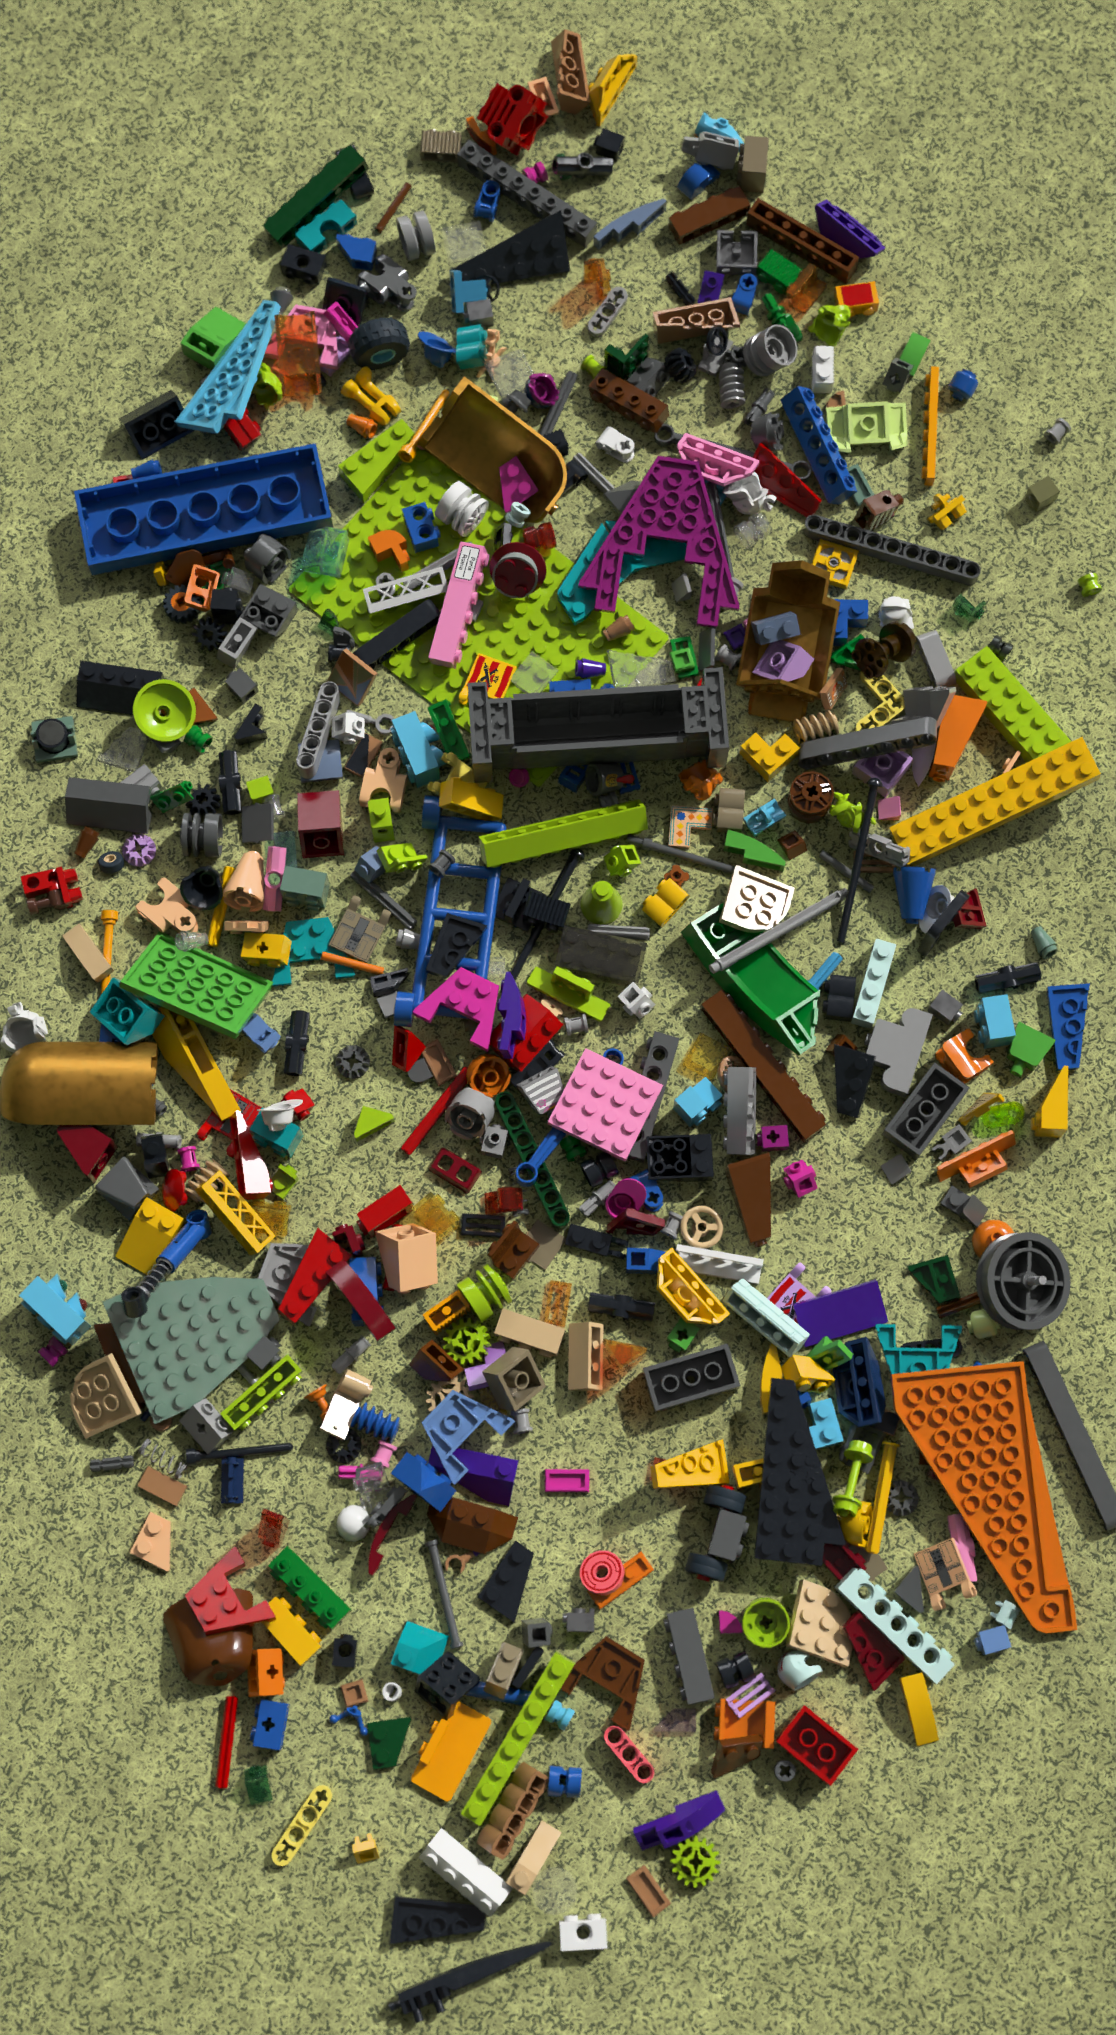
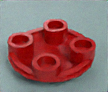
[162,1169,187,1212]

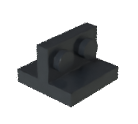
[322,277,370,327]
[495,877,546,933]

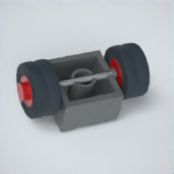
[685,1485,749,1582]

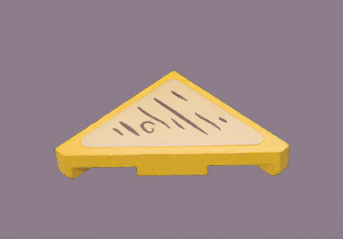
[958,1092,1005,1126]

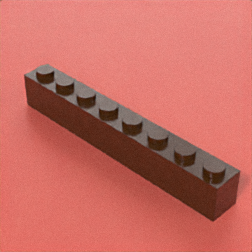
[701,990,826,1143]

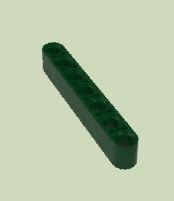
[495,1092,570,1230]

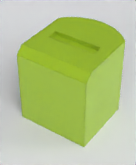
[246,775,275,805]

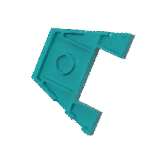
[272,917,355,987]
[875,1324,962,1374]

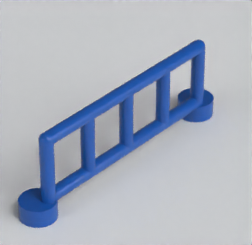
[394,795,507,1027]

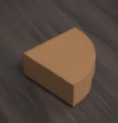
[826,390,846,407]

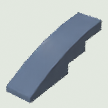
[593,198,667,250]

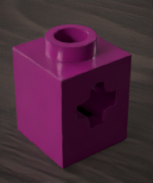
[757,1125,789,1152]

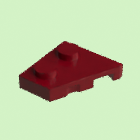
[952,888,987,929]
[606,1208,665,1236]

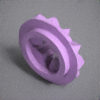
[122,833,156,867]

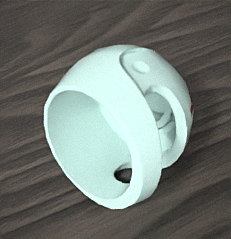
[777,1650,823,1691]

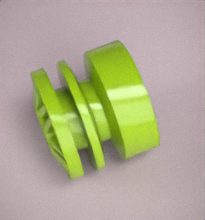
[456,1264,512,1323]
[742,1598,790,1648]

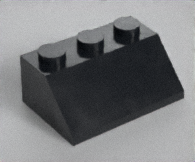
[119,390,195,460]

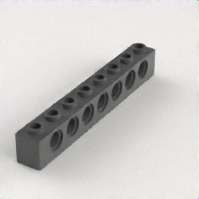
[457,140,597,248]

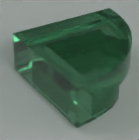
[318,608,339,637]

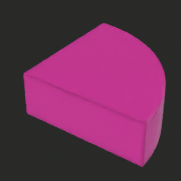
[719,1611,743,1634]

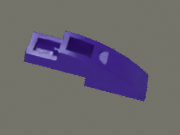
[497,971,526,1059]
[633,1790,725,1851]

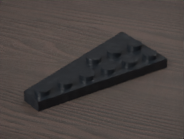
[449,210,570,284]

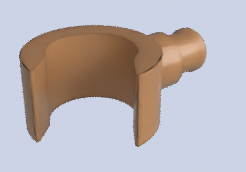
[445,1550,475,1573]

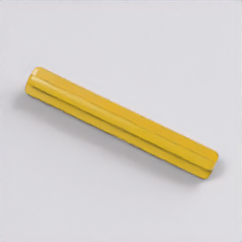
[207,866,235,947]

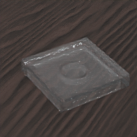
[441,221,487,266]
[485,348,534,399]

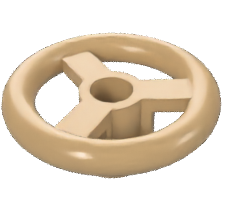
[680,1206,723,1249]

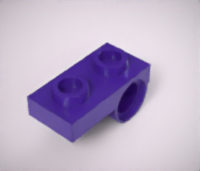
[697,270,724,304]

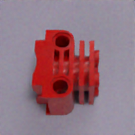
[477,83,548,156]

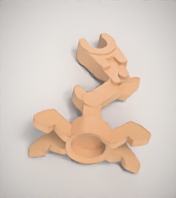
[476,329,507,382]

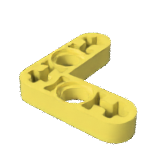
[855,671,905,731]

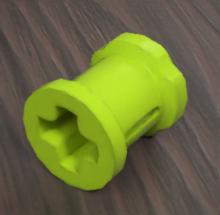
[580,354,607,379]

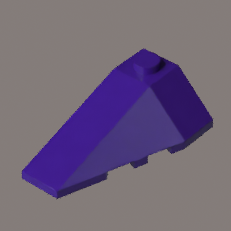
[428,1444,519,1506]

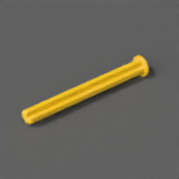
[866,1442,900,1554]

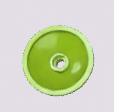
[133,679,196,742]

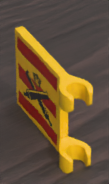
[459,653,517,705]

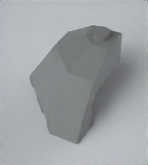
[892,686,956,728]

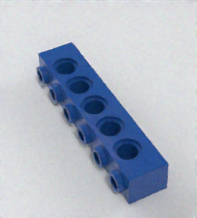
[780,386,858,505]

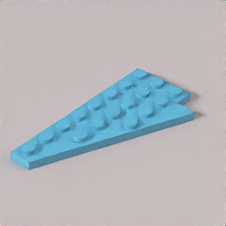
[175,300,281,434]

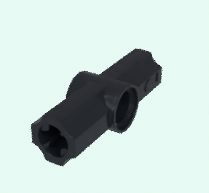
[552,153,614,179]
[219,750,242,815]
[974,962,1042,994]
[284,1010,310,1077]
[587,1292,655,1322]

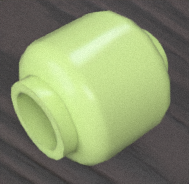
[967,1309,1001,1339]

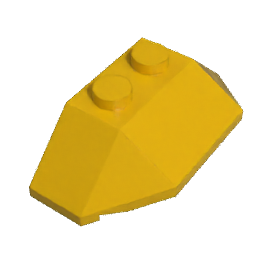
[588,54,637,127]
[657,1248,730,1325]

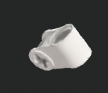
[595,426,634,462]

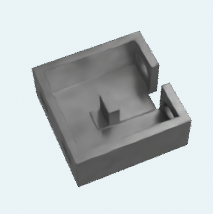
[716,230,757,275]

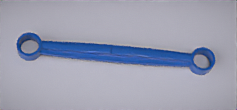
[515,1048,624,1187]

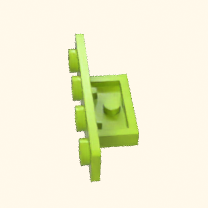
[526,966,610,1022]

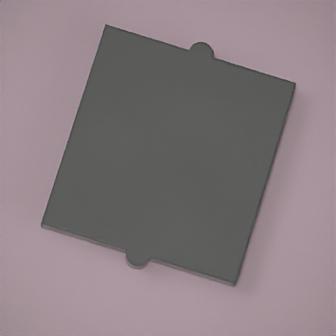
[242,803,274,844]

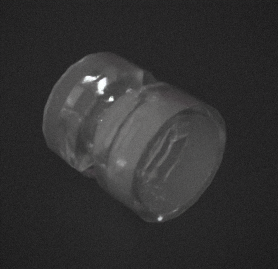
[734,512,772,549]

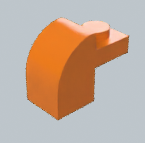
[368,530,410,573]

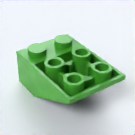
[180,307,246,370]

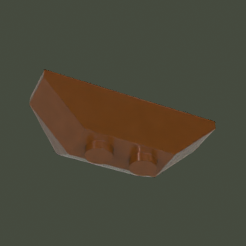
[427,1497,518,1554]

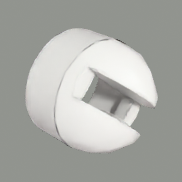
[382,1682,402,1701]

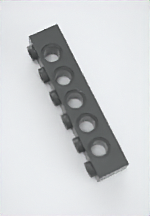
[627,1031,679,1163]

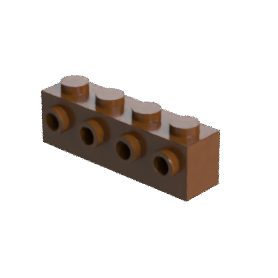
[588,368,670,434]

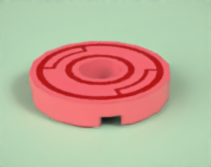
[580,1550,625,1595]

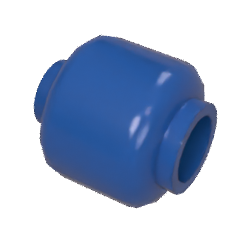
[948,369,978,401]

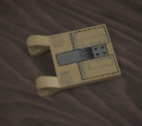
[329,895,391,963]

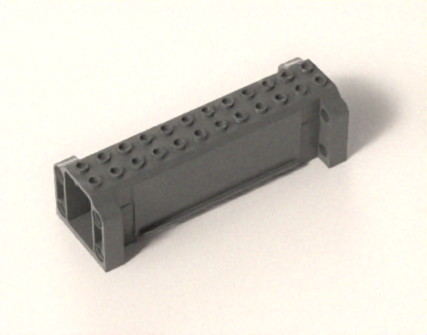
[468,667,729,783]

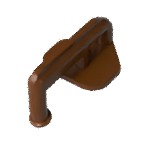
[164,548,235,588]

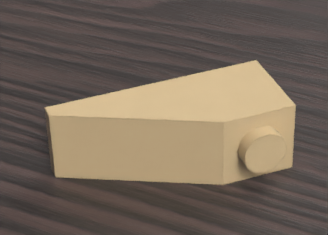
[506,1820,562,1895]

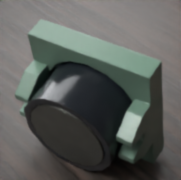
[31,716,78,763]

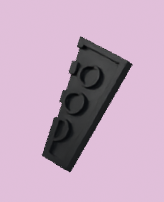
[390,1896,486,1944]

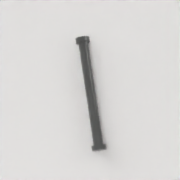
[425,1539,464,1649]

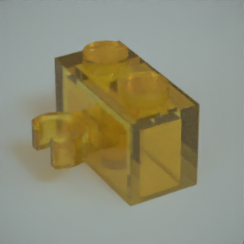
[411,1192,460,1244]

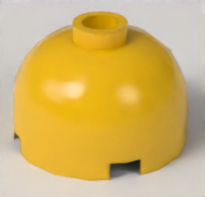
[837,1501,873,1548]

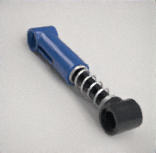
[121,1209,212,1318]

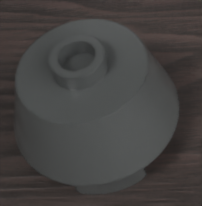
[750,412,784,453]

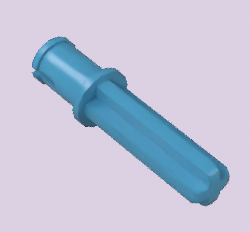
[807,952,843,990]

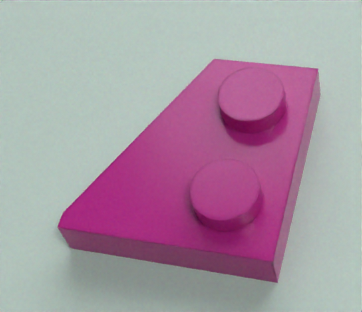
[499,456,539,513]

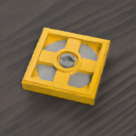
[812,539,859,590]

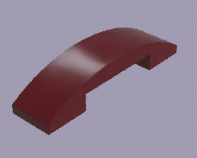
[326,1259,395,1342]
[368,1494,418,1576]

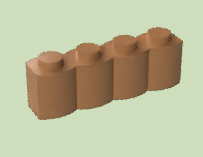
[477,1762,549,1860]

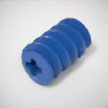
[350,1402,400,1444]

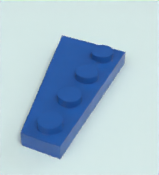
[1046,983,1090,1071]

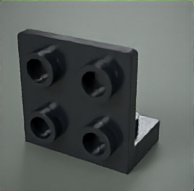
[414,1651,480,1720]

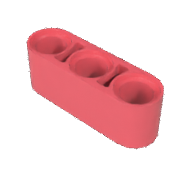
[604,1726,654,1783]

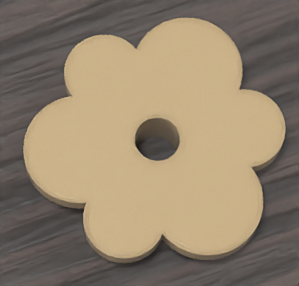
[540,998,563,1017]

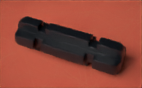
[666,272,695,306]

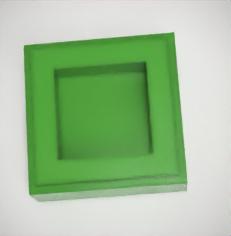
[669,648,695,674]

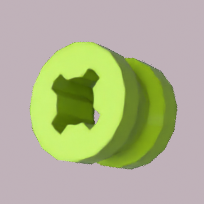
[1077,573,1102,597]

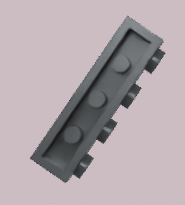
[663,1608,715,1705]

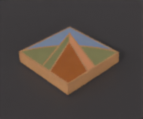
[327,648,378,706]

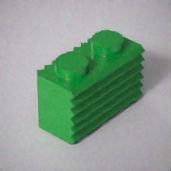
[756,249,803,295]

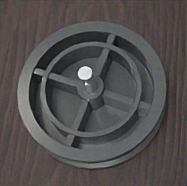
[976,1232,1071,1330]

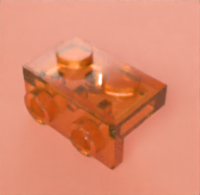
[583,258,611,300]
[786,263,827,314]

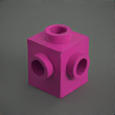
[783,1159,818,1198]

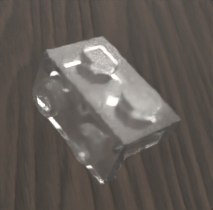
[353,1461,391,1516]

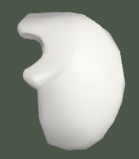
[337,1505,370,1542]

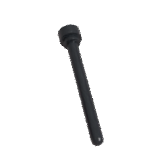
[186,1443,293,1467]

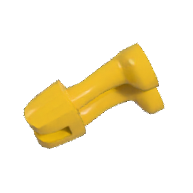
[341,366,401,426]

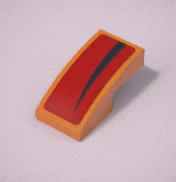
[466,116,497,155]

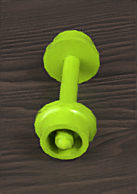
[832,1440,873,1517]

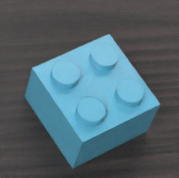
[974,994,1016,1049]

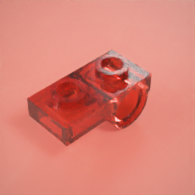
[484,1187,523,1215]

